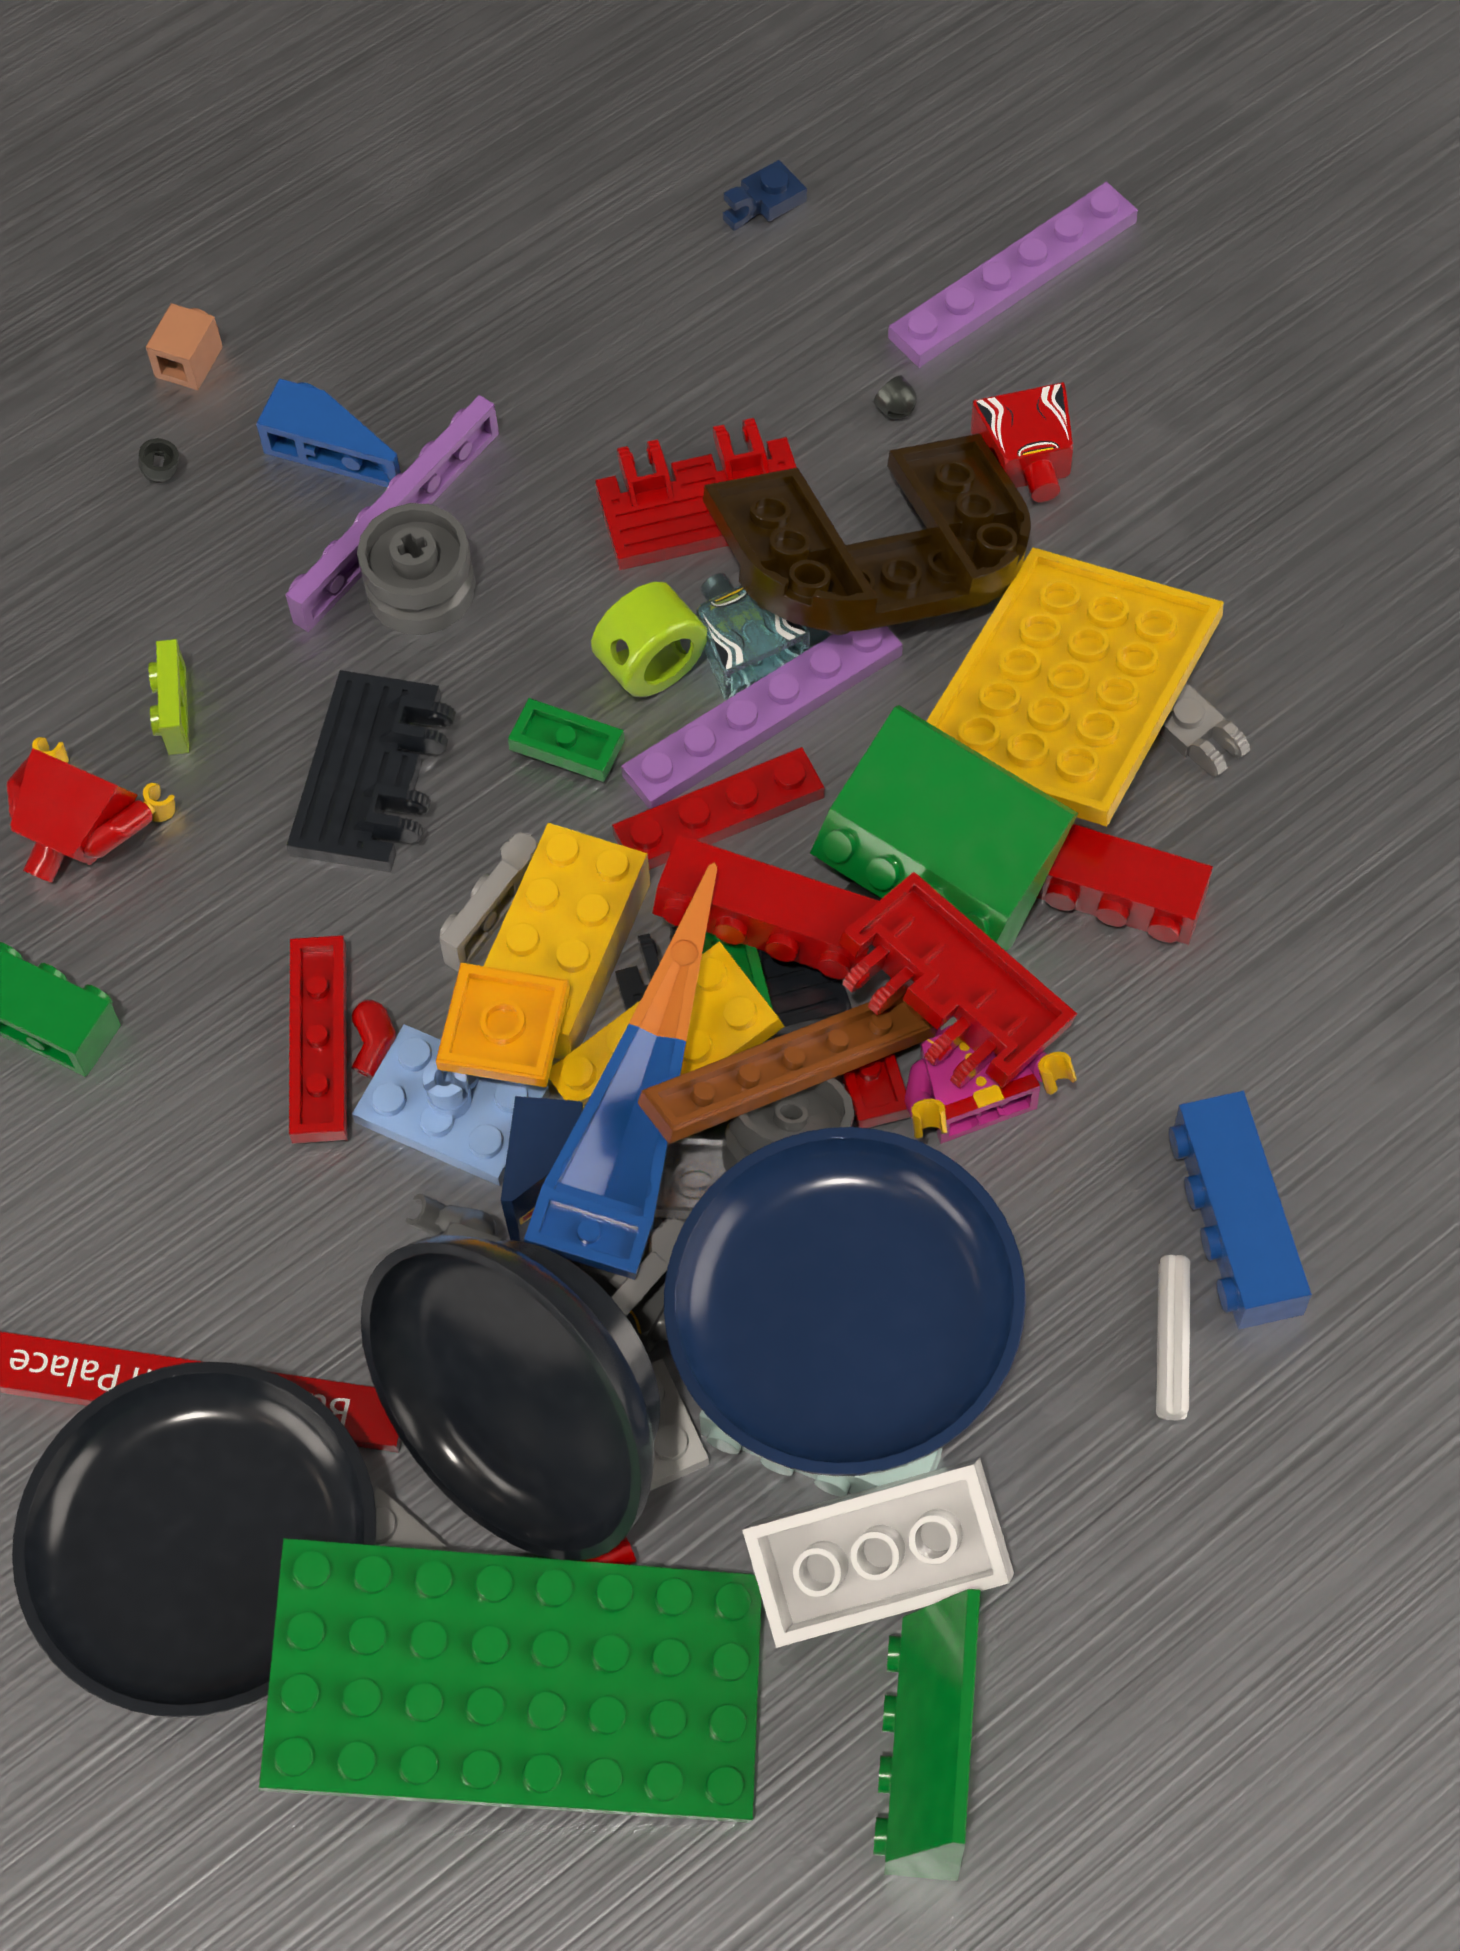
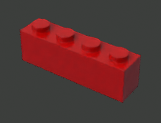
[1037,824,1213,945]
[652,834,878,979]

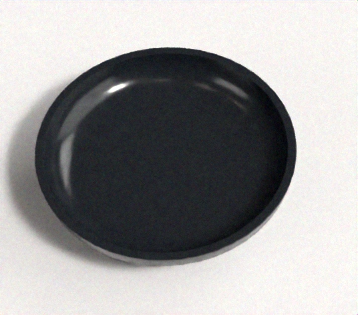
[361,1235,660,1561]
[12,1361,376,1718]

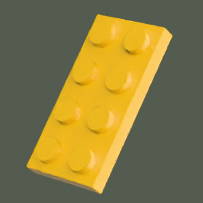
[549,941,784,1107]

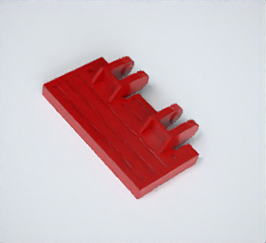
[595,418,797,571]
[839,872,1077,1088]

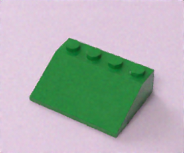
[810,705,1078,951]
[873,1589,980,1881]

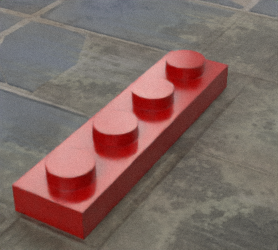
[612,747,825,870]
[289,935,347,1144]

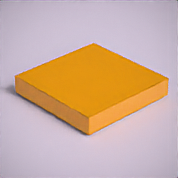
[436,963,570,1088]

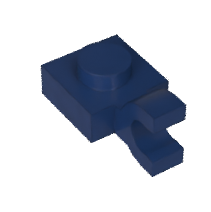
[723,160,807,231]

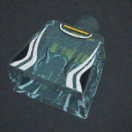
[696,573,810,700]

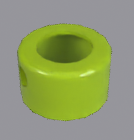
[591,582,707,697]

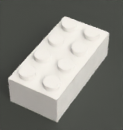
[742,1458,1014,1648]

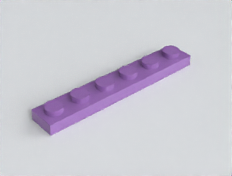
[888,182,1138,368]
[285,395,499,633]
[621,626,903,809]

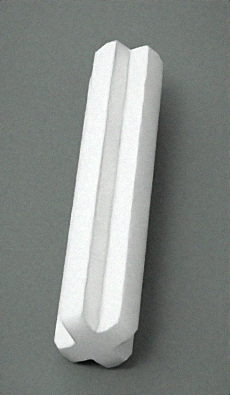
[1156,1255,1190,1421]

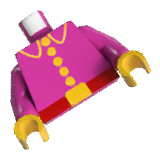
[905,1016,1077,1144]

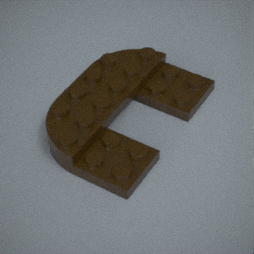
[703,433,1031,635]

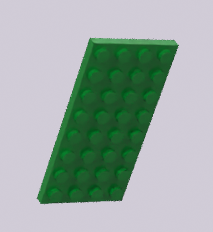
[258,1538,762,1823]

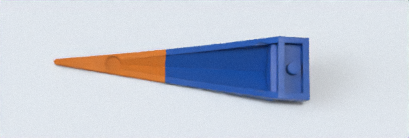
[524,862,717,1280]

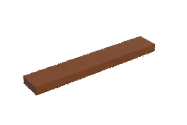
[638,994,937,1144]

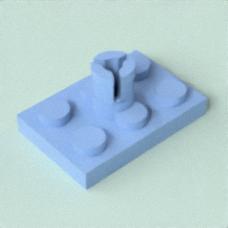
[352,1024,550,1186]

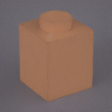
[146,303,223,390]

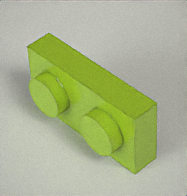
[148,639,189,755]

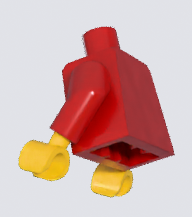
[6,737,175,883]

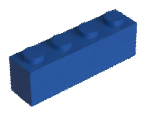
[1169,1090,1312,1330]

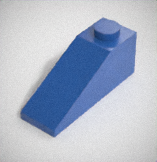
[256,378,401,488]

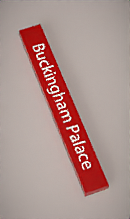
[0,1331,401,1453]

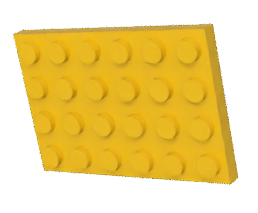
[926,547,1224,827]

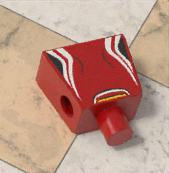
[971,382,1073,502]

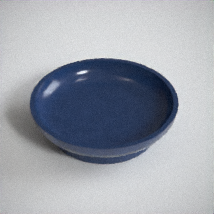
[664,1127,1026,1476]

